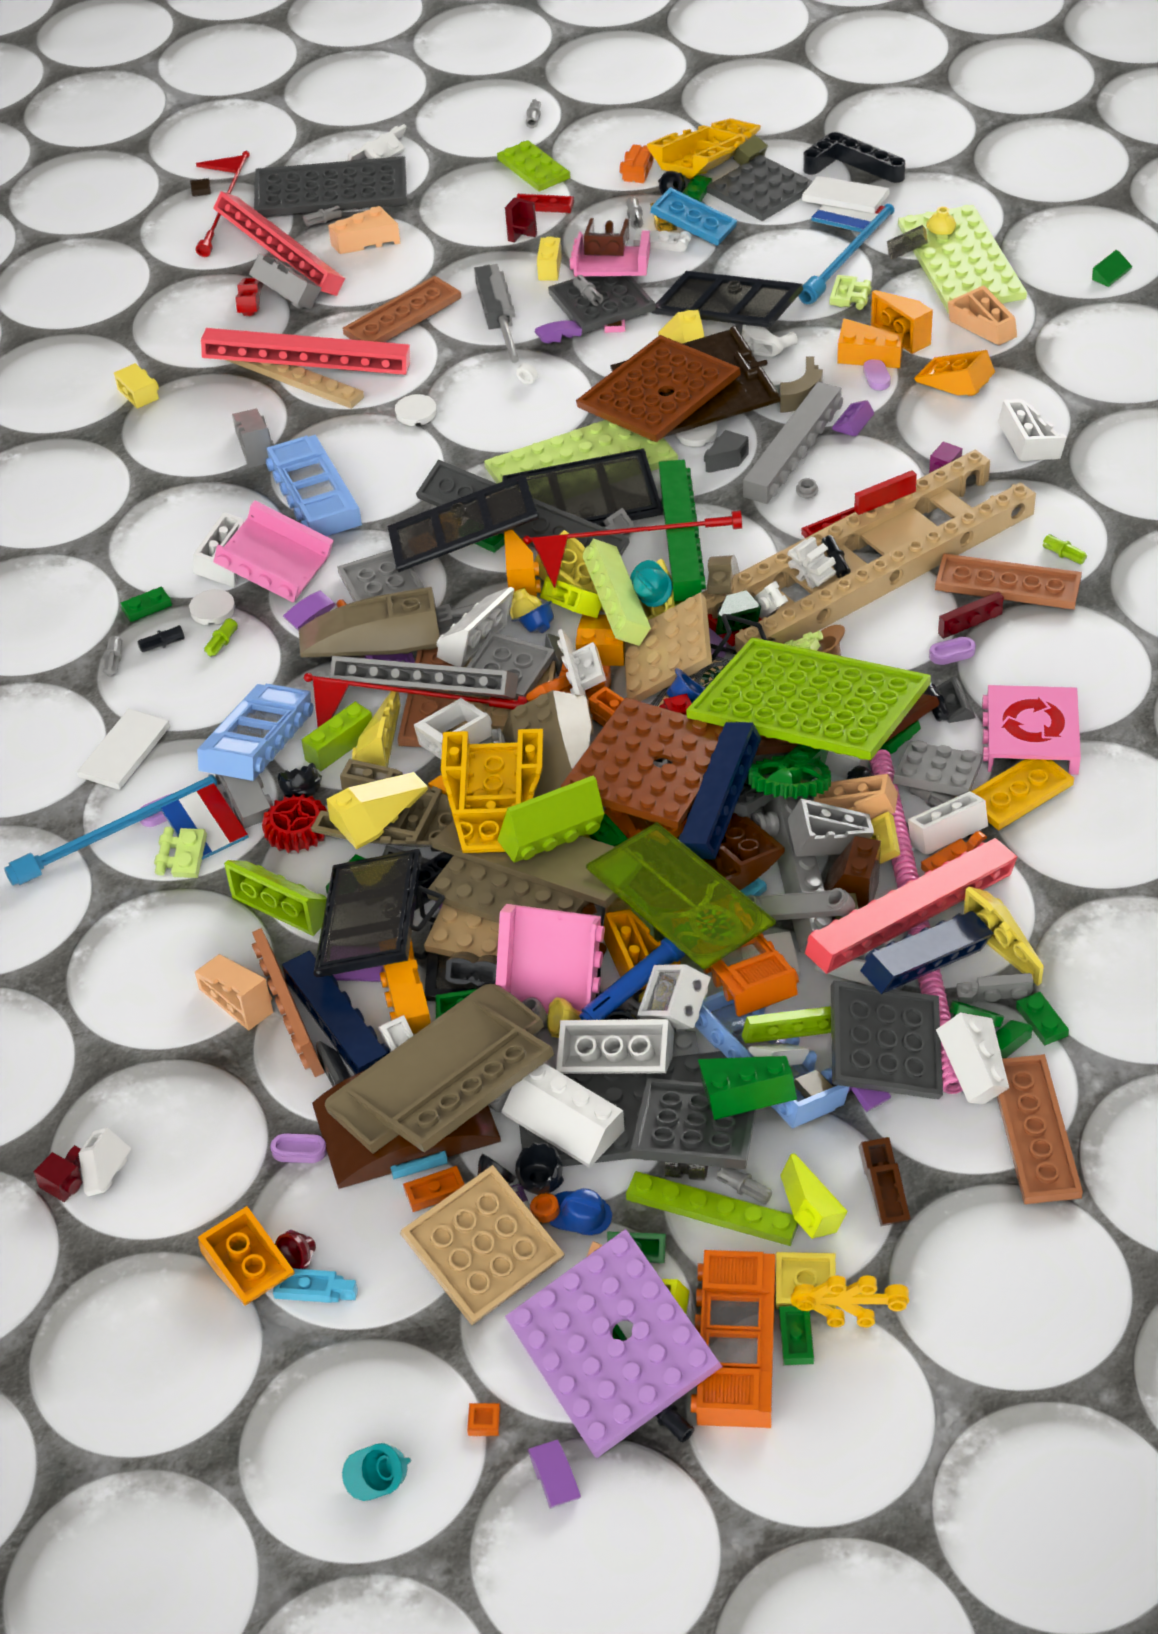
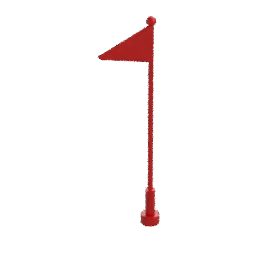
[196,151,250,257]
[523,511,742,588]
[304,673,528,727]

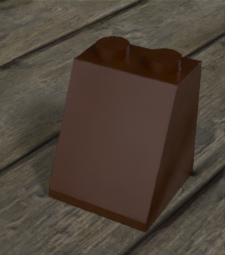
[824,836,881,909]

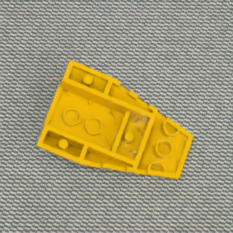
[647,118,761,179]
[441,729,543,853]

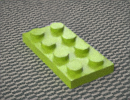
[497,140,570,192]

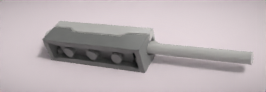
[474,264,519,363]

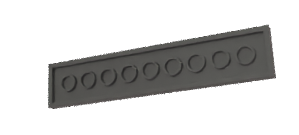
[416,459,630,556]

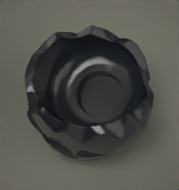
[278,763,322,798]
[515,1142,564,1195]

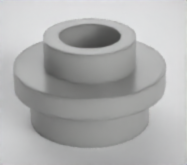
[796,478,818,498]

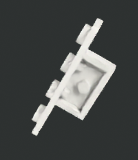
[347,124,407,161]
[557,629,606,697]

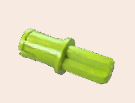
[1042,534,1087,564]
[204,618,238,657]

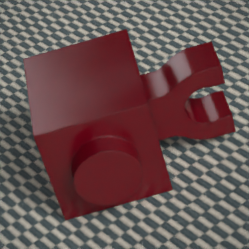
[33,1145,83,1202]

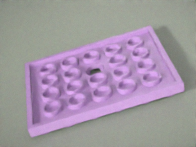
[505,1229,722,1458]

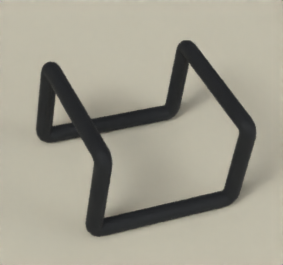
[710,614,767,662]
[391,886,445,960]

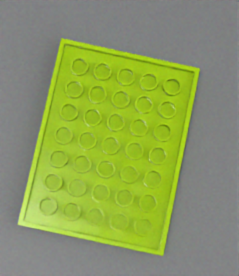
[686,637,931,760]

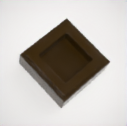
[190,178,211,197]

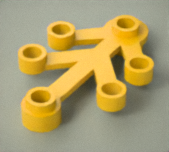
[791,1275,909,1327]

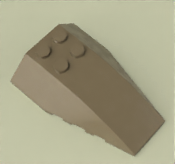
[502,690,594,798]
[311,759,454,847]

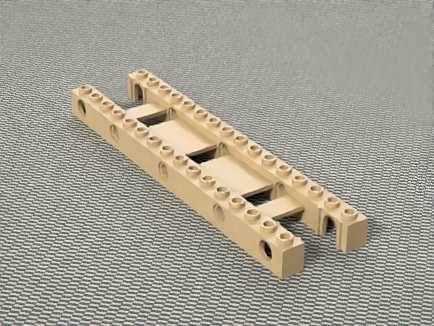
[702,449,1036,653]

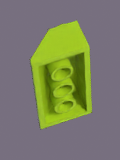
[497,775,604,863]
[224,860,327,936]

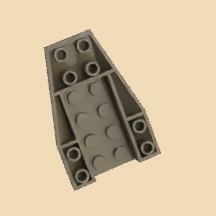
[299,587,440,658]

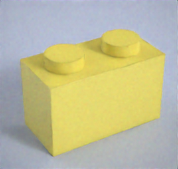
[537,237,562,281]
[114,363,159,409]

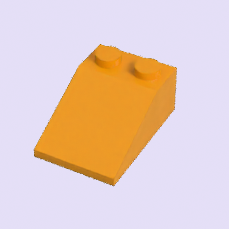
[871,290,933,354]
[914,350,995,396]
[504,529,541,598]
[576,614,625,666]
[197,1206,295,1306]

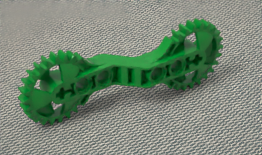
[748,744,831,799]

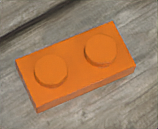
[403,1166,465,1212]

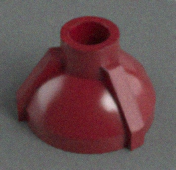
[275,1230,316,1269]

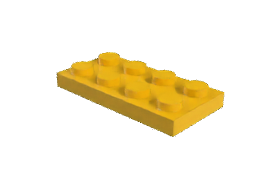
[971,759,1074,831]

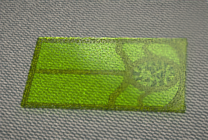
[586,822,776,970]

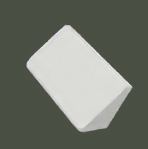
[748,1043,810,1065]

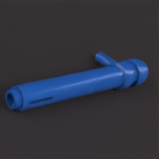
[579,923,700,1020]

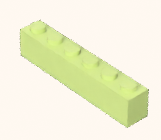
[582,538,651,646]

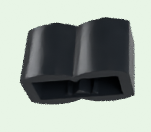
[445,952,497,987]

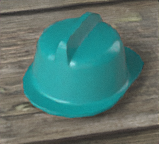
[630,560,673,607]
[342,1443,411,1501]

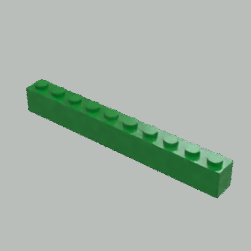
[659,459,706,601]

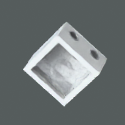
[637,964,711,1028]

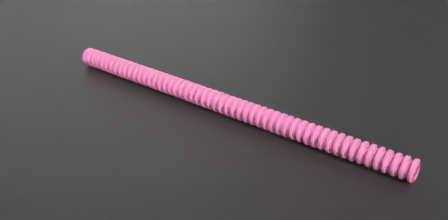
[869,749,963,1094]

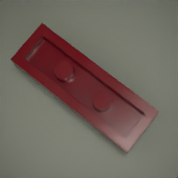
[938,591,1004,639]

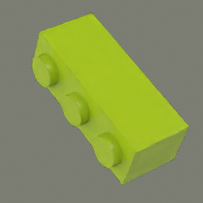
[301,701,372,771]

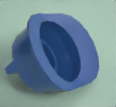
[511,601,554,633]
[667,668,705,703]
[548,1188,612,1235]

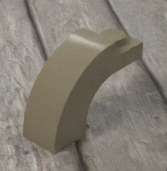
[780,356,823,413]
[707,555,739,595]

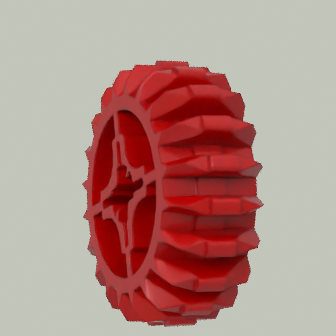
[262,793,328,854]

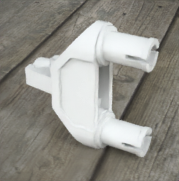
[742,311,798,357]

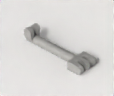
[436,603,510,628]

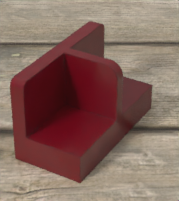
[505,197,537,243]

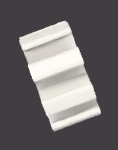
[787,537,836,589]

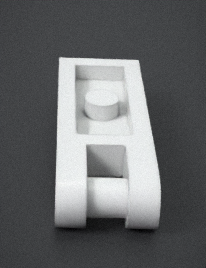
[633,228,692,252]
[753,581,788,619]

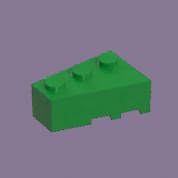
[698,1056,797,1120]

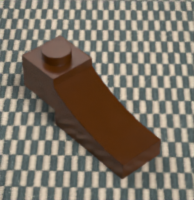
[859,1137,911,1226]

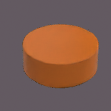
[530,1193,560,1223]

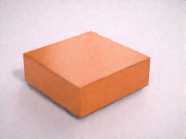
[467,1403,500,1436]

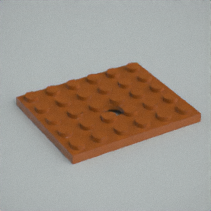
[576,335,741,442]
[561,697,724,829]

